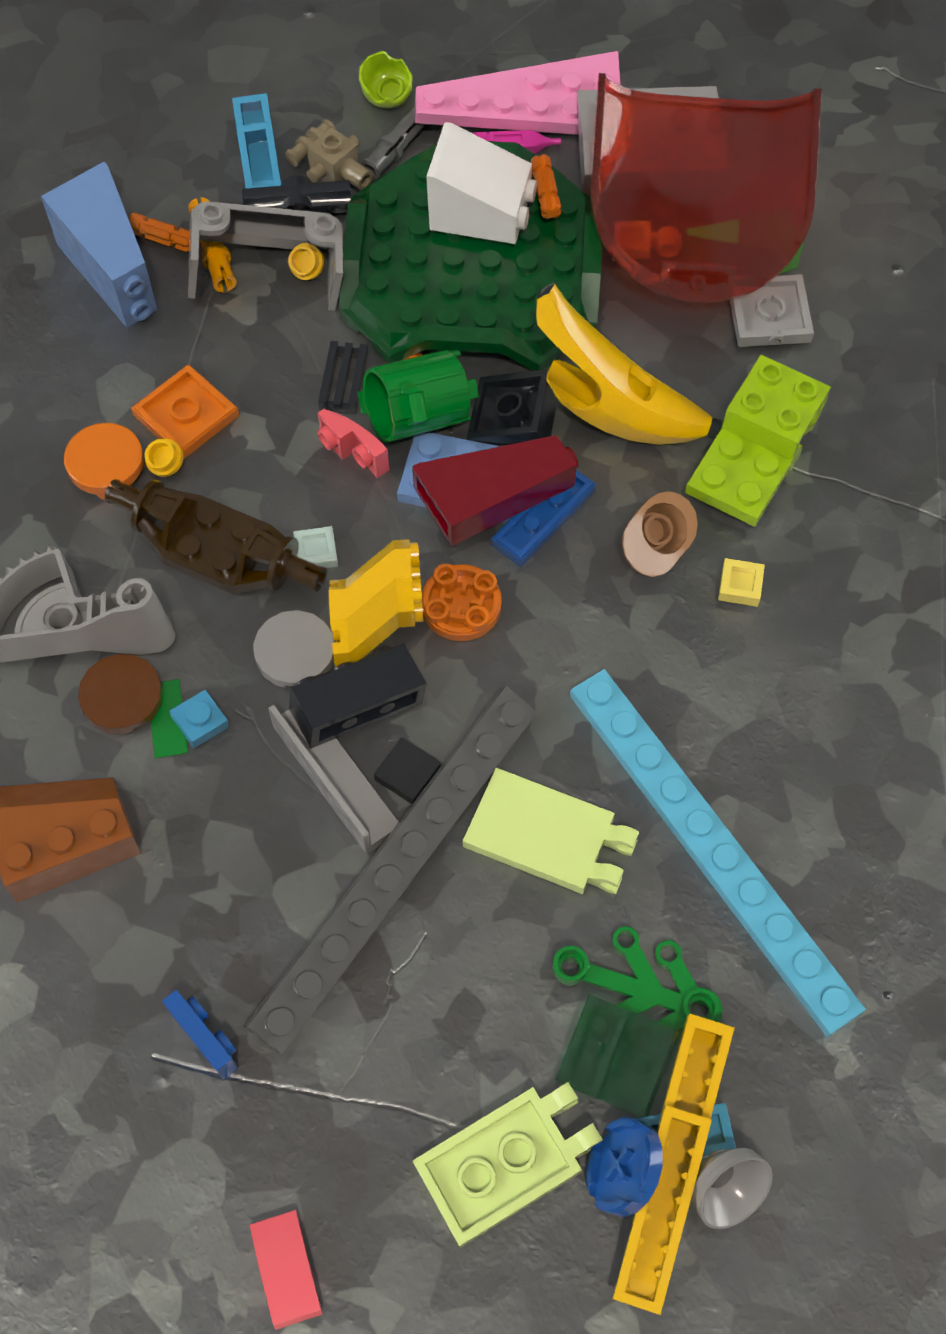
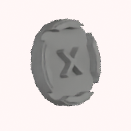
[253,610,334,688]

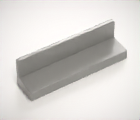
[268,705,398,855]

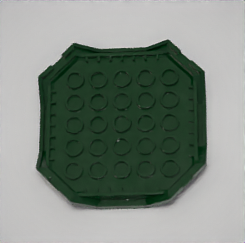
[339,141,603,371]

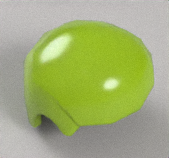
[359,51,413,109]

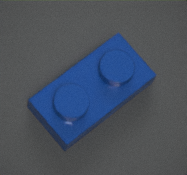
[162,989,238,1081]

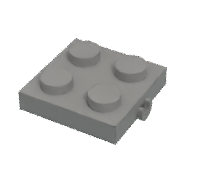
[728,271,814,347]

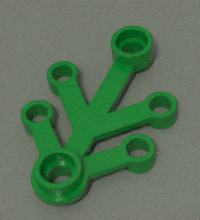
[552,926,723,1054]

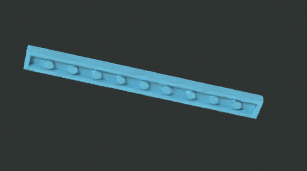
[570,669,866,1038]

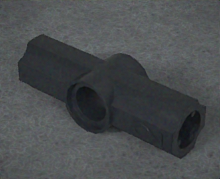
[242,175,351,214]

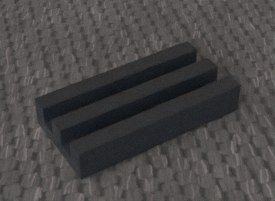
[318,341,368,414]

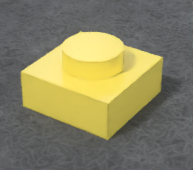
[718,558,765,607]

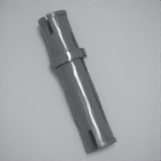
[361,106,426,180]

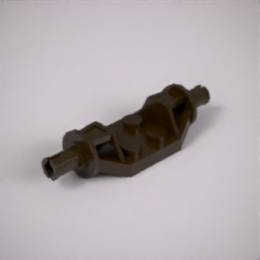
[105,479,327,595]

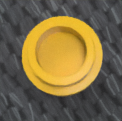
[288,243,324,280]
[145,439,184,477]

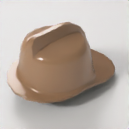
[622,491,698,577]

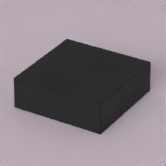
[374,738,441,804]

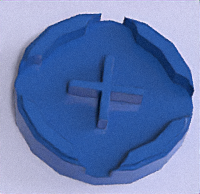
[586,1117,663,1217]

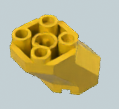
[329,539,423,668]

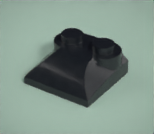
[466,369,558,444]

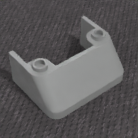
[188,202,343,311]

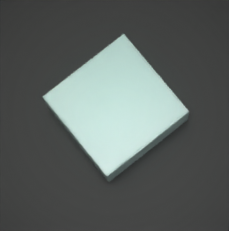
[293,526,338,568]

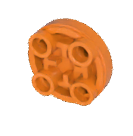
[64,423,146,500]
[422,564,502,641]

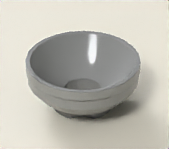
[692,1148,773,1229]

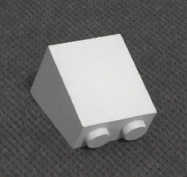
[426,122,537,244]

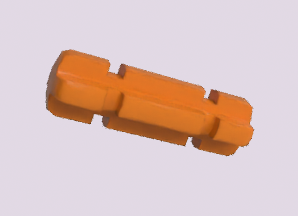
[531,154,561,219]
[128,212,189,252]

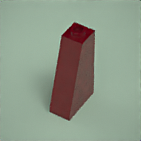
[412,435,579,546]

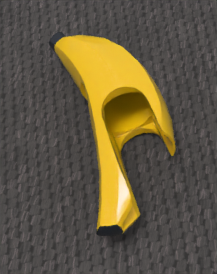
[536,283,722,445]

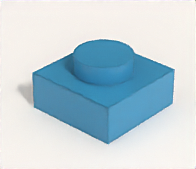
[170,690,229,749]

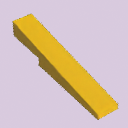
[612,1014,735,1315]

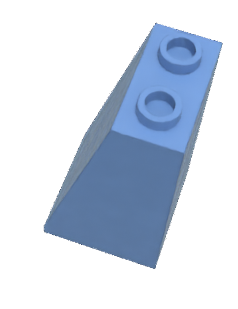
[41,162,158,328]

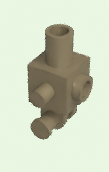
[285,119,373,190]

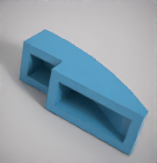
[232,93,281,188]

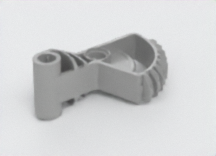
[0,544,176,663]

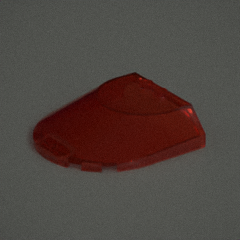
[591,73,822,303]

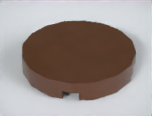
[78,654,163,734]

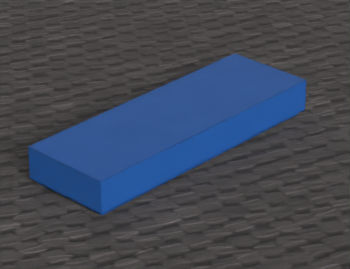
[491,470,596,567]

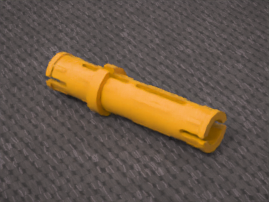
[188,197,237,292]

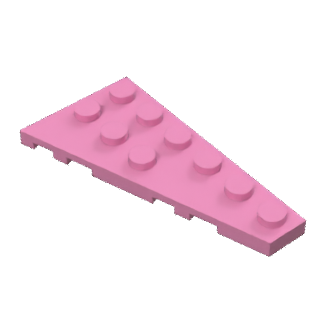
[415,51,621,135]

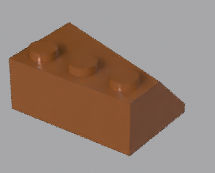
[0,777,141,903]

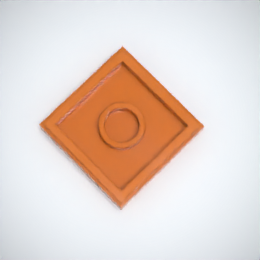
[131,364,240,460]

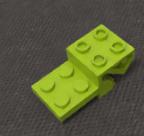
[685,355,831,527]

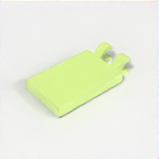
[463,768,639,894]
[412,1082,603,1248]

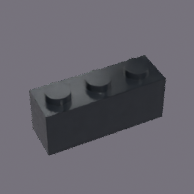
[289,644,427,749]

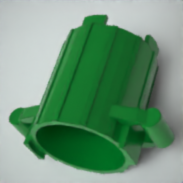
[357,350,478,443]

